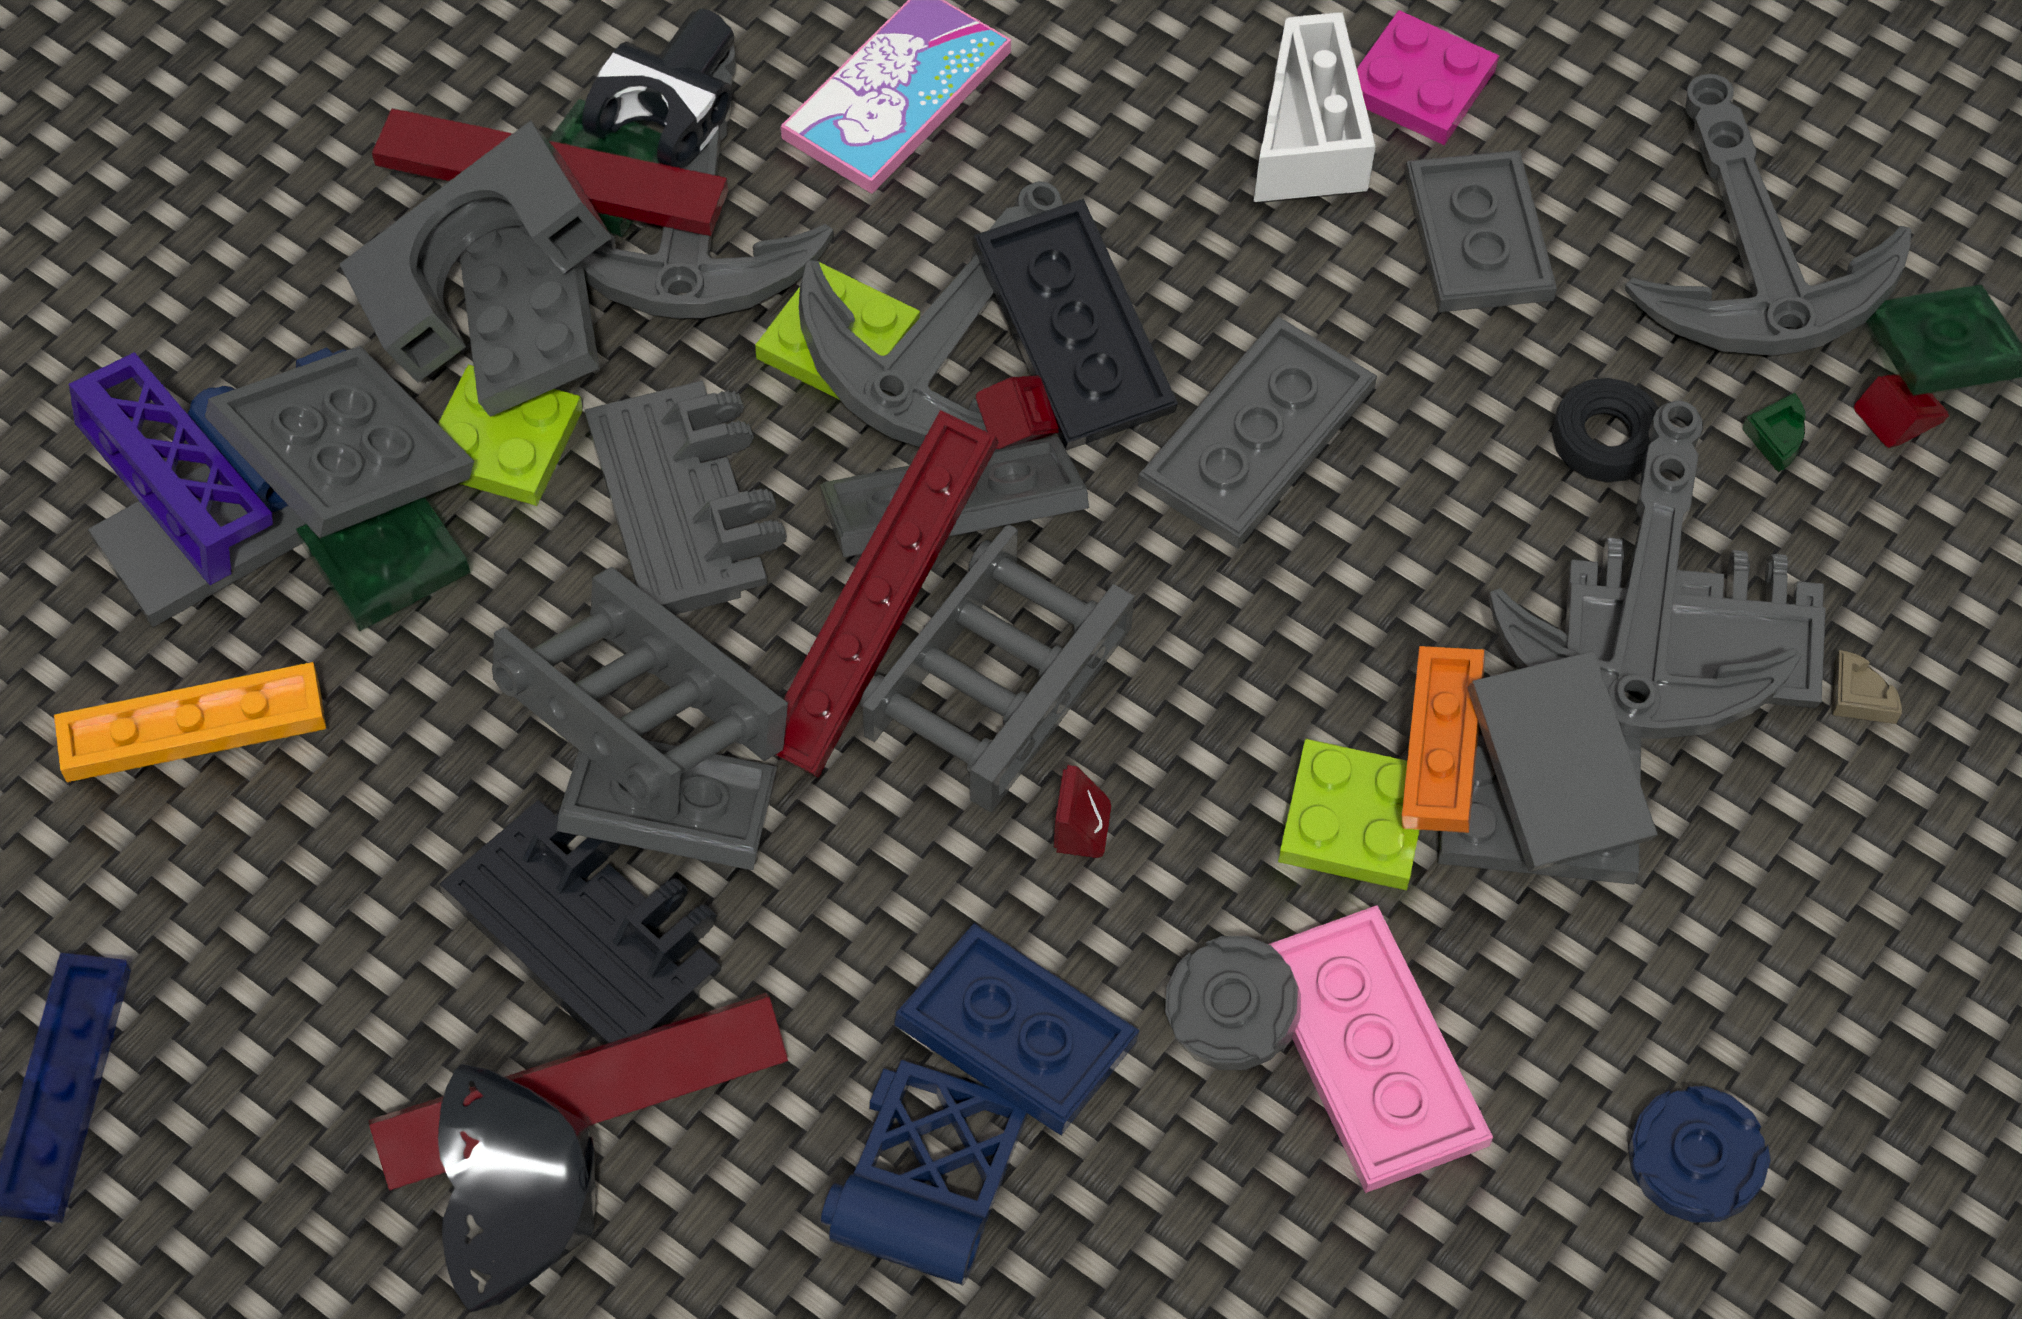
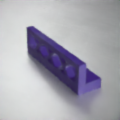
[69,352,273,585]

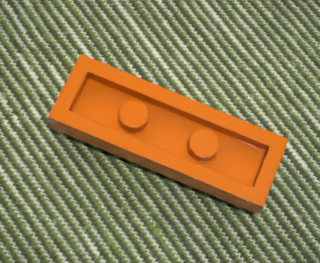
[1402,646,1485,833]

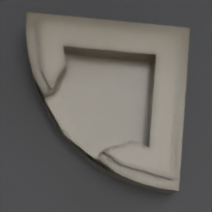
[1833,650,1902,724]

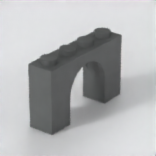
[339,120,612,383]

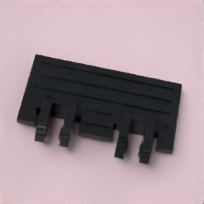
[439,800,721,1045]

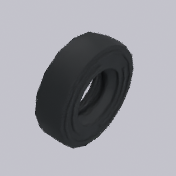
[1552,378,1659,482]

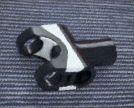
[582,8,735,169]

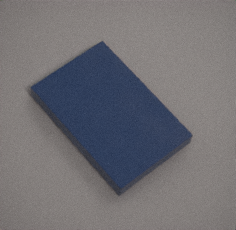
[894,923,1140,1136]

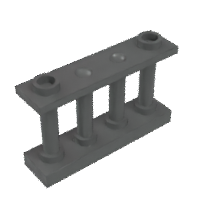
[860,524,1134,813]
[492,567,788,822]

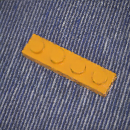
[54,662,327,782]

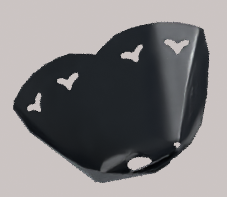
[438,1064,596,1312]

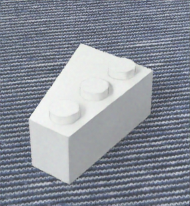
[1254,12,1376,202]

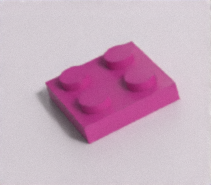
[1357,10,1499,145]

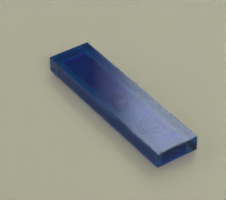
[0,953,131,1223]

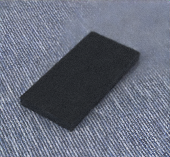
[972,198,1178,451]

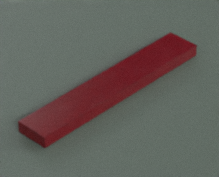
[372,108,728,236]
[774,410,999,778]
[369,993,788,1190]

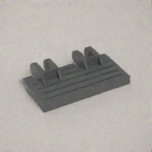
[584,380,787,615]
[1564,538,1826,708]

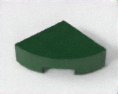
[1742,393,1806,473]

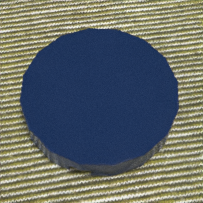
[1628,1086,1771,1223]

